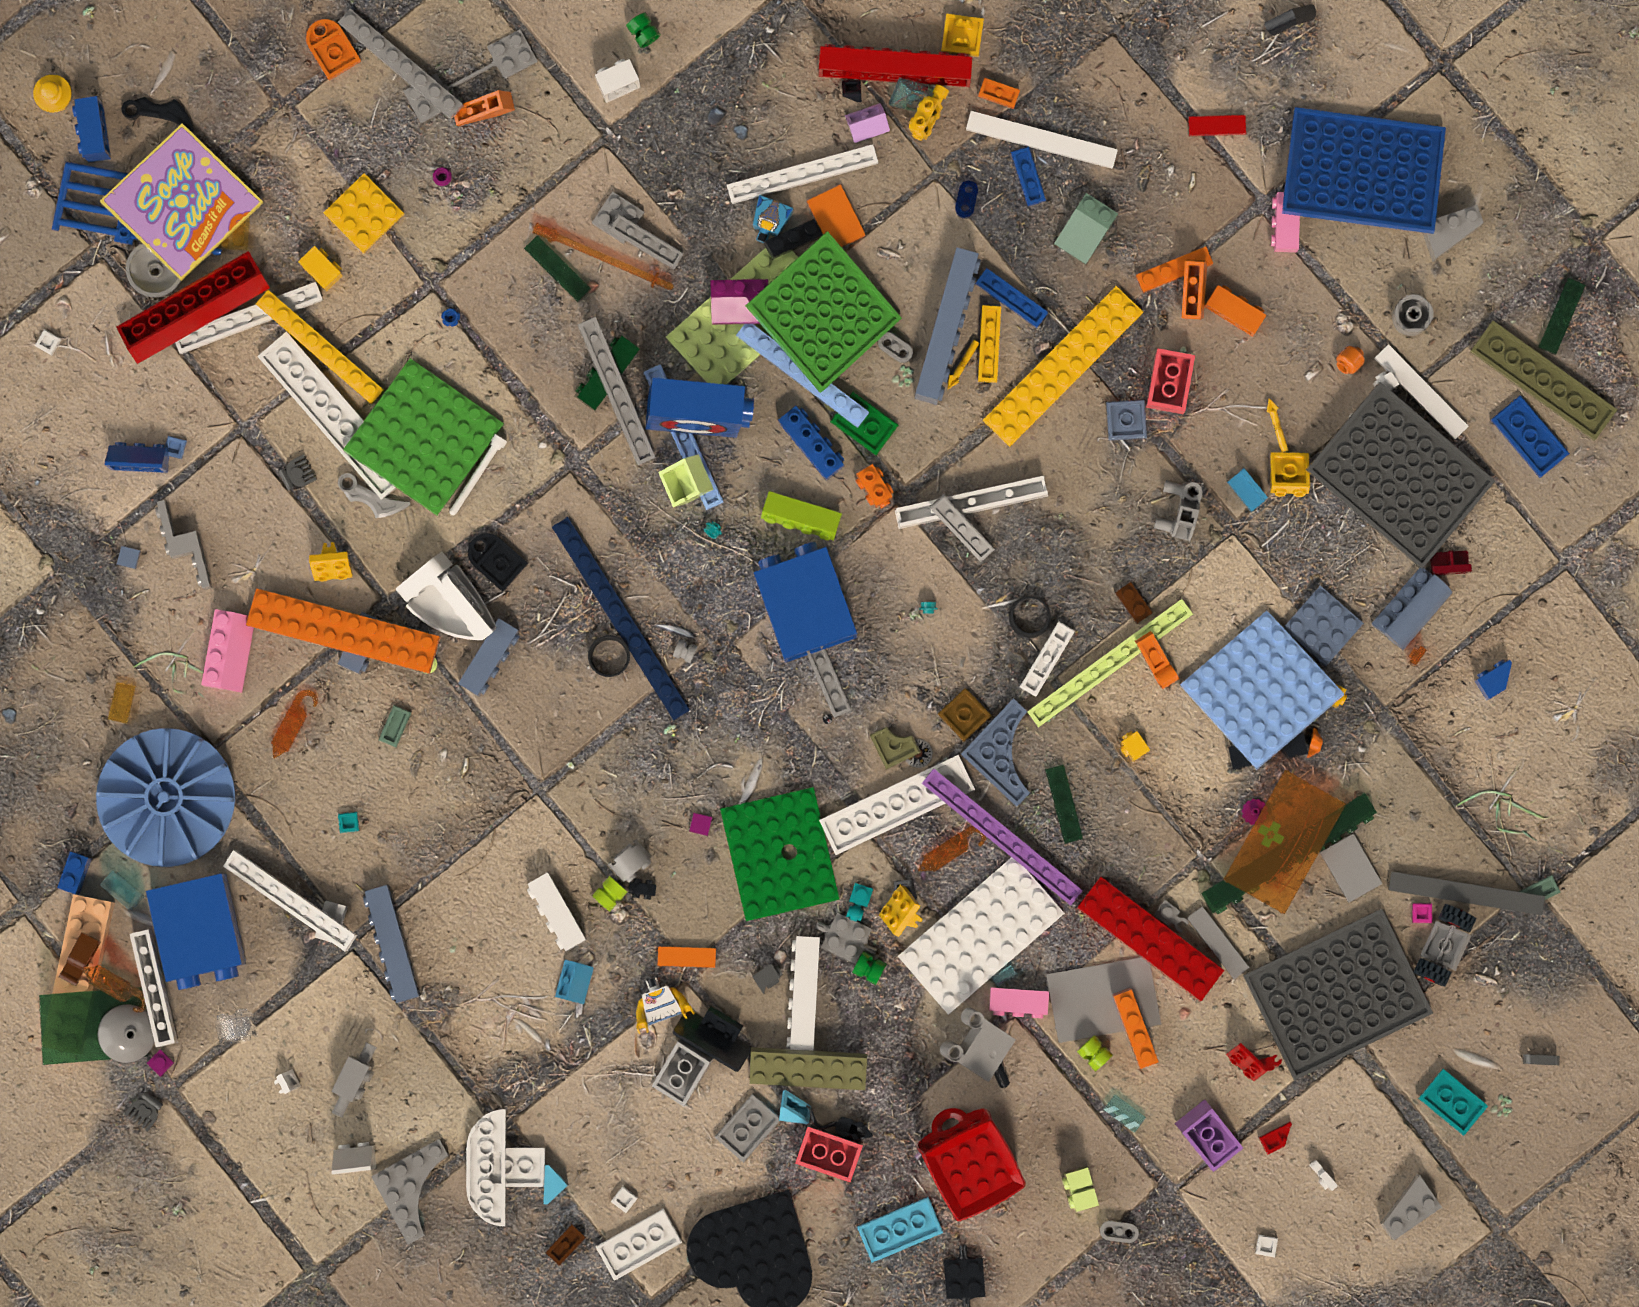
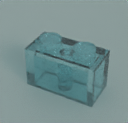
[100,870,145,911]

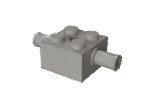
[331,1042,377,1118]

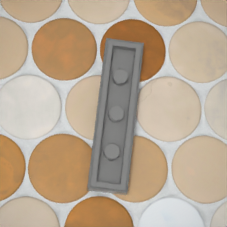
[608,214,684,270]
[929,494,995,562]
[807,646,852,718]
[1187,906,1249,979]

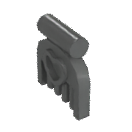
[278,454,317,491]
[124,1092,163,1132]

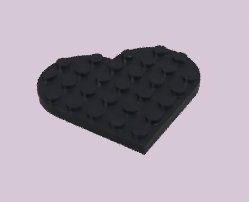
[686,1189,812,1307]

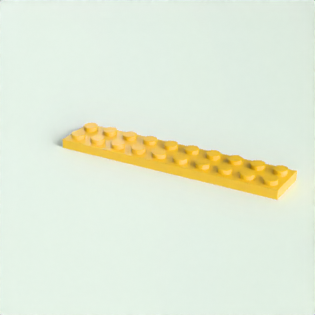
[983,286,1143,447]

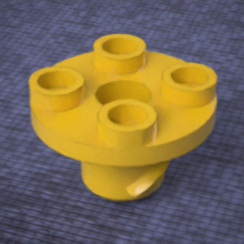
[33,74,72,113]

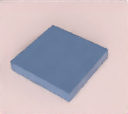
[1106,400,1147,441]

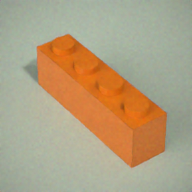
[1112,988,1158,1069]

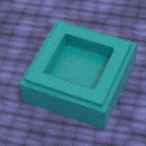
[338,812,360,833]

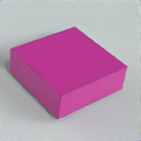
[1412,903,1432,923]

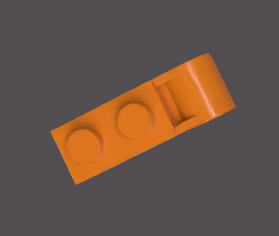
[1135,631,1179,689]

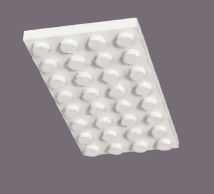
[898,857,1065,1015]

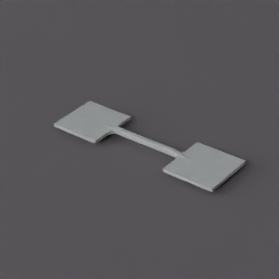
[403,29,538,123]

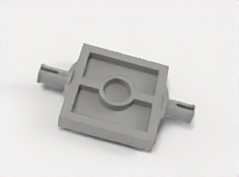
[815,913,877,964]

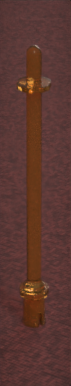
[532,222,674,290]

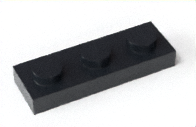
[764,219,823,260]

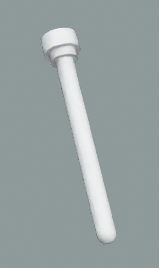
[449,434,507,515]

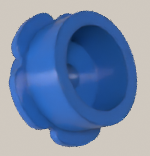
[441,308,460,327]

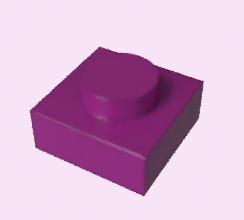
[147,1049,174,1077]

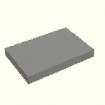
[1320,833,1382,903]
[715,1094,780,1163]

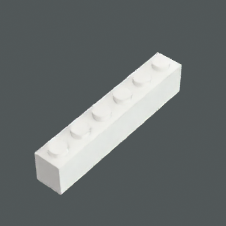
[130,929,178,1047]
[786,936,820,1051]

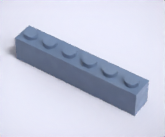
[363,885,420,1003]

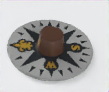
[906,739,933,768]

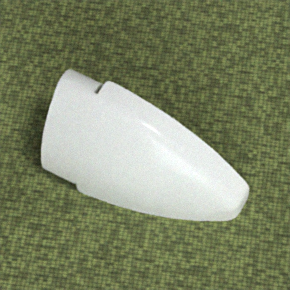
[396,551,496,640]

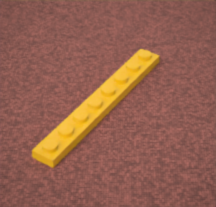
[256,290,384,404]

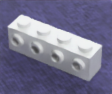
[527,872,586,951]

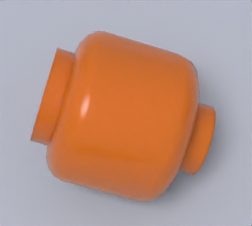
[1336,346,1365,374]

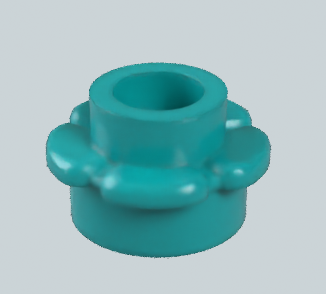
[704,522,722,539]
[919,602,938,614]

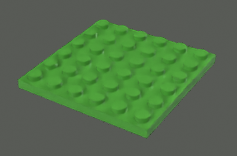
[745,231,902,393]
[343,358,504,516]

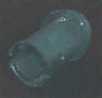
[991,964,1017,987]

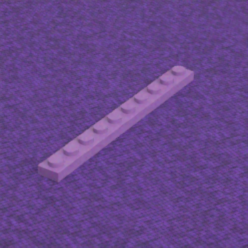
[922,768,1083,906]

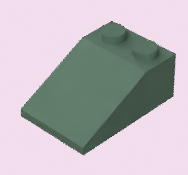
[1054,193,1118,265]

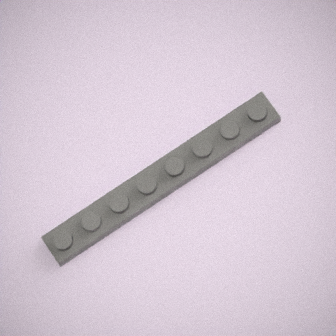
[338,9,463,120]
[577,317,656,465]

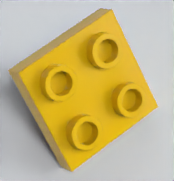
[941,14,984,57]
[309,542,353,582]
[879,884,922,937]

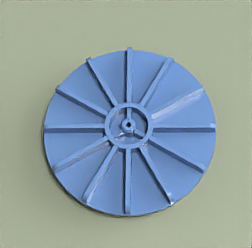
[96,728,235,867]

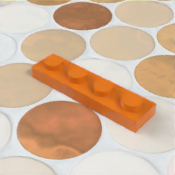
[1136,246,1214,293]

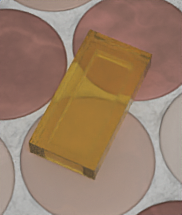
[108,682,136,724]

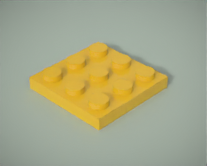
[323,173,404,254]

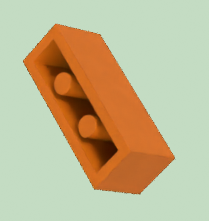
[1182,260,1207,320]
[1205,285,1266,337]

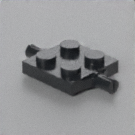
[944,1245,986,1307]

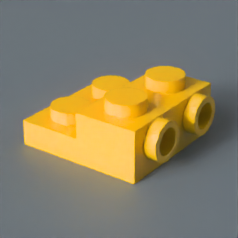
[1270,452,1310,497]

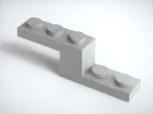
[155,500,212,590]

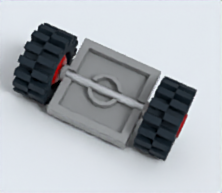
[1414,904,1477,987]

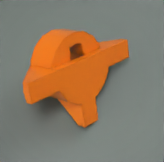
[1307,728,1323,758]

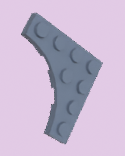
[961,698,1030,807]

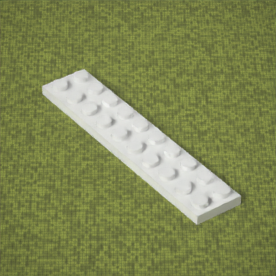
[257,332,396,500]

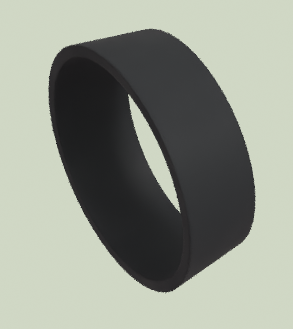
[1009,596,1051,638]
[588,635,630,677]

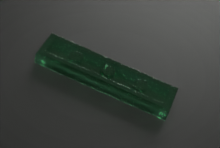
[524,235,591,303]
[1538,278,1586,355]
[1045,765,1083,844]

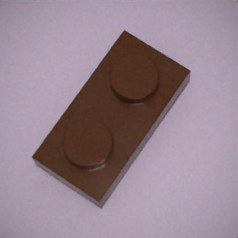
[1115,582,1152,625]
[545,1224,586,1266]

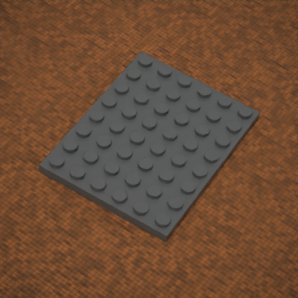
[1306,382,1495,569]
[1243,909,1433,1081]

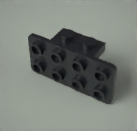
[672,1006,751,1072]

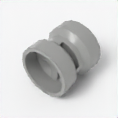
[673,639,698,664]

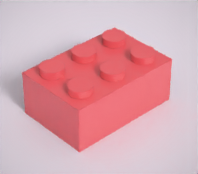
[1146,348,1195,414]
[795,1126,863,1182]

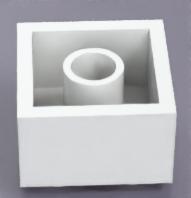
[595,59,641,103]

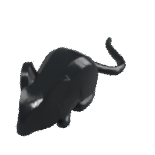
[806,1105,873,1140]

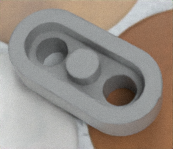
[878,332,913,363]
[1100,1221,1139,1243]

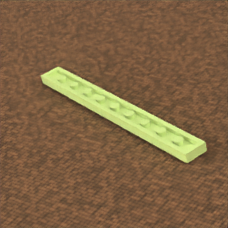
[1027,599,1193,728]

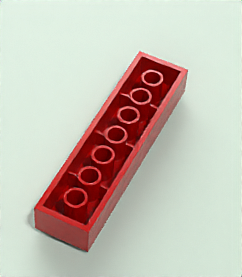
[819,44,973,88]
[116,251,270,364]
[1077,877,1224,1002]

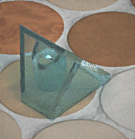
[889,78,929,109]

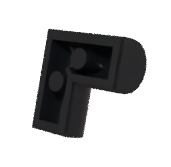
[1264,4,1316,36]

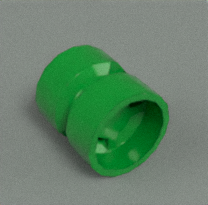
[626,12,661,48]
[852,951,887,985]

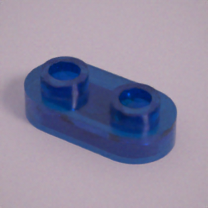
[955,180,978,219]

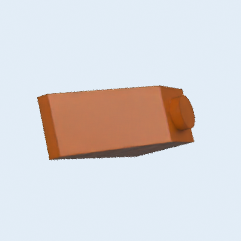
[454,90,515,126]

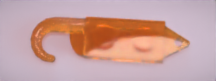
[82,965,147,1013]

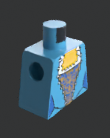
[753,195,793,243]

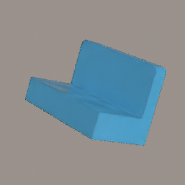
[1227,468,1268,512]
[555,960,594,1004]

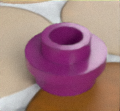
[433,167,452,186]

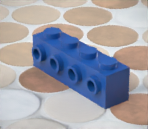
[778,406,844,481]

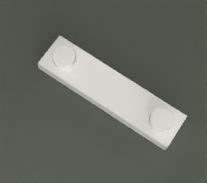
[1020,622,1075,697]

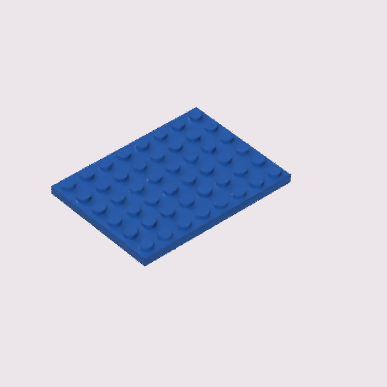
[1282,107,1446,234]

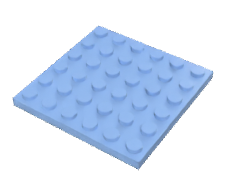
[1180,611,1344,770]

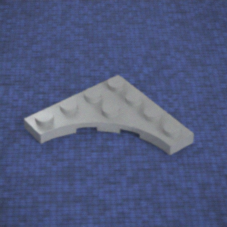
[371,1139,449,1245]

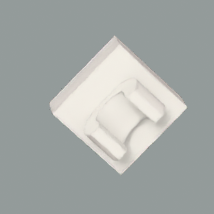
[274,1069,301,1094]

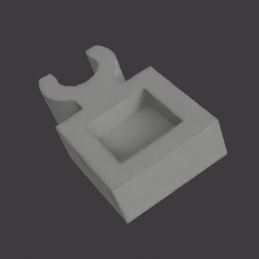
[1153,900,1189,932]

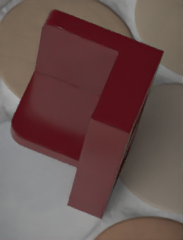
[1430,550,1472,576]

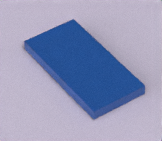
[1491,395,1570,478]

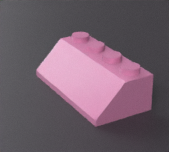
[201,609,254,693]

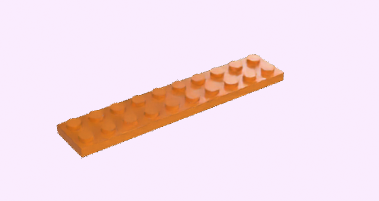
[246,588,440,674]

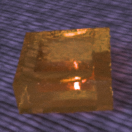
[1407,646,1427,667]

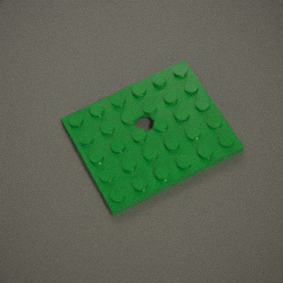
[720,787,840,922]

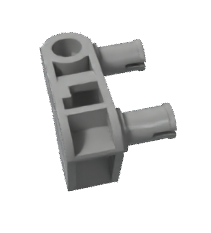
[1154,480,1204,541]

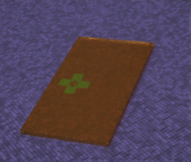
[1223,770,1346,914]

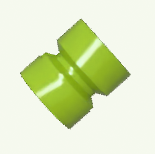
[592,876,628,912]
[1077,1035,1113,1072]

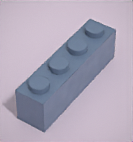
[458,618,520,697]

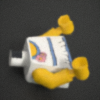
[636,977,695,1034]

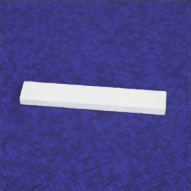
[1374,344,1469,440]

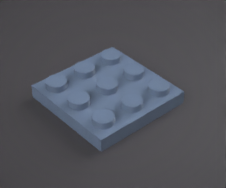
[1283,586,1364,667]

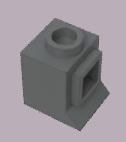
[752,964,783,994]

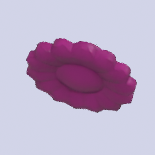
[1241,799,1268,825]

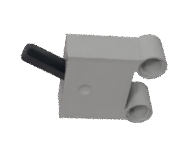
[940,1008,1016,1088]

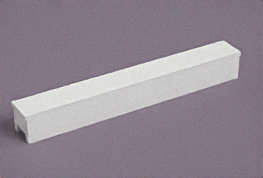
[895,476,1048,529]

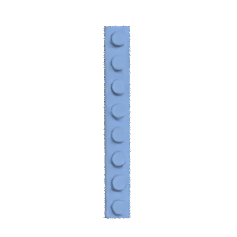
[736,324,869,428]

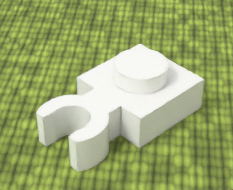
[1310,1160,1338,1191]

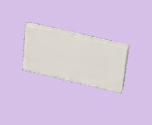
[596,1208,682,1281]

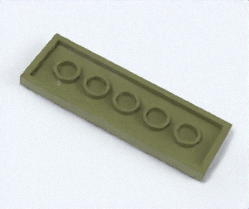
[749,1047,867,1090]

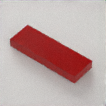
[1188,115,1246,137]

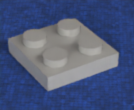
[592,191,644,245]

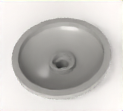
[126,243,181,297]
[98,1004,154,1063]

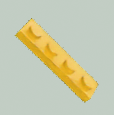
[978,305,1001,383]

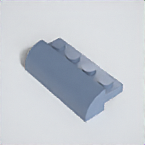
[1372,568,1452,650]

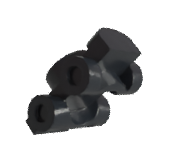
[628,878,657,900]

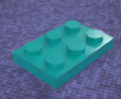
[1418,1069,1488,1136]

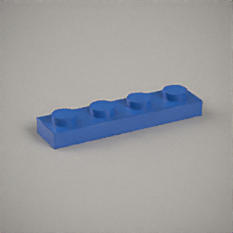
[975,268,1048,328]

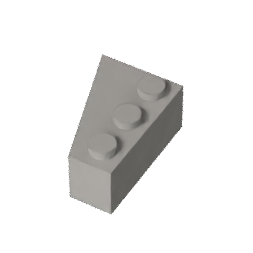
[1423,205,1484,262]
[1380,1174,1442,1240]

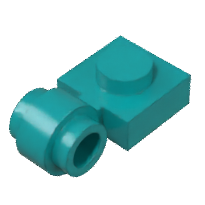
[846,883,873,922]

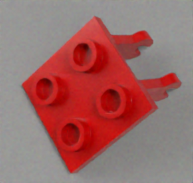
[1226,1043,1282,1081]

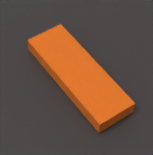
[657,946,716,968]

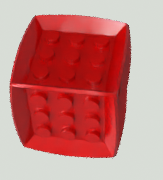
[917,1108,1026,1222]

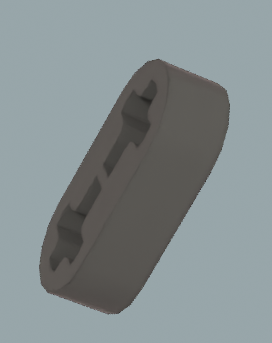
[1523,1054,1560,1066]

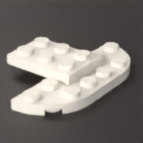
[466,1109,545,1226]

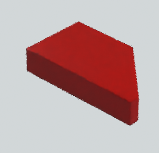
[1258,1122,1292,1155]

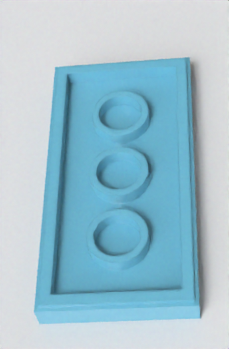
[857,1197,943,1263]

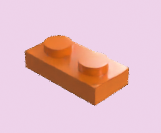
[978,78,1020,109]

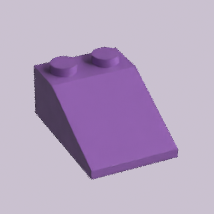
[1174,1100,1243,1172]

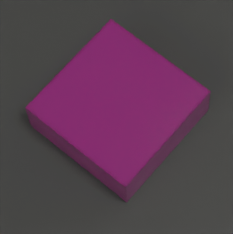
[689,813,712,836]

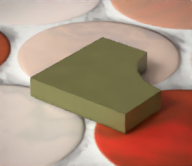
[870,727,921,770]

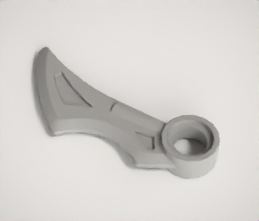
[338,473,411,518]

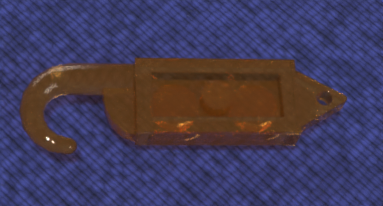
[271,690,318,759]
[918,826,986,872]

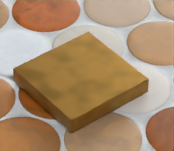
[938,688,992,742]

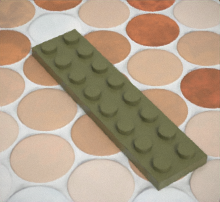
[1470,321,1618,441]

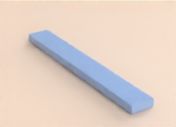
[643,364,724,510]

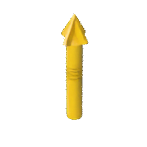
[947,340,979,390]
[1267,398,1289,453]

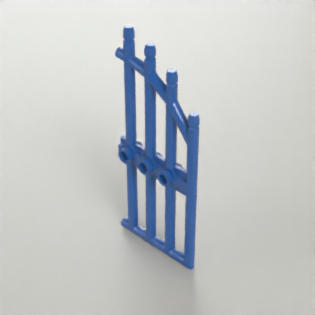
[51,161,222,255]

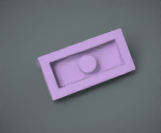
[845,103,890,143]

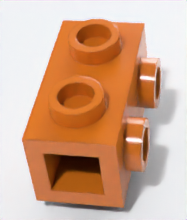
[855,464,894,509]

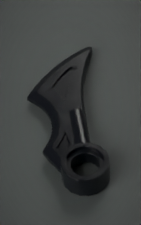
[121,97,194,132]

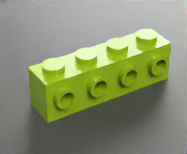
[761,491,842,541]

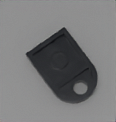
[468,533,528,592]

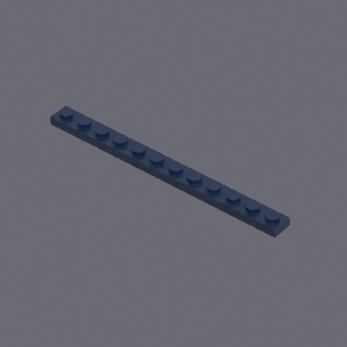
[552,517,690,721]

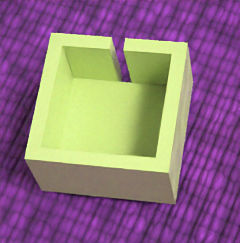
[658,454,714,507]
[1061,1167,1099,1212]

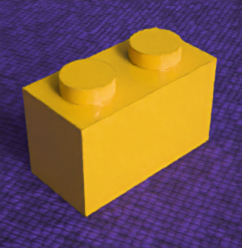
[298,246,343,292]

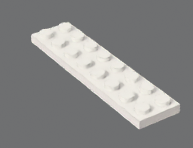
[819,755,975,855]

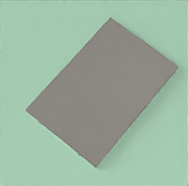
[1046,957,1161,1043]

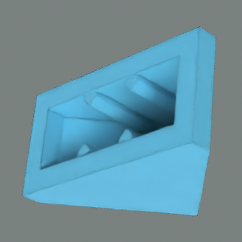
[779,1090,811,1124]
[544,1165,568,1204]

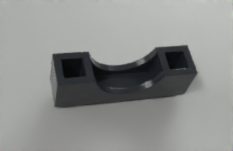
[1226,731,1308,771]

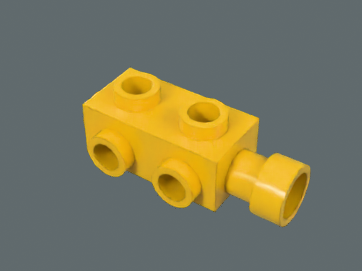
[908,85,949,141]

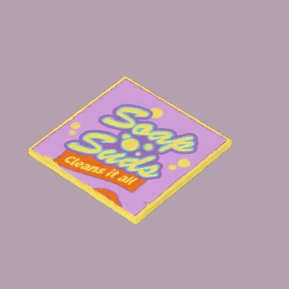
[100,124,263,281]

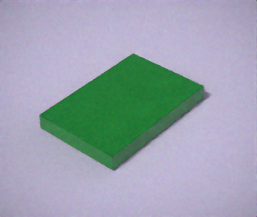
[830,392,899,456]

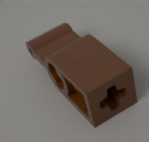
[59,932,101,986]

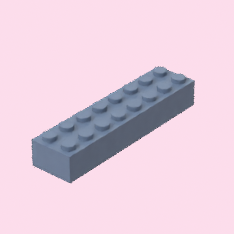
[915,247,981,405]

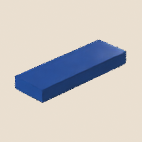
[1011,147,1046,207]

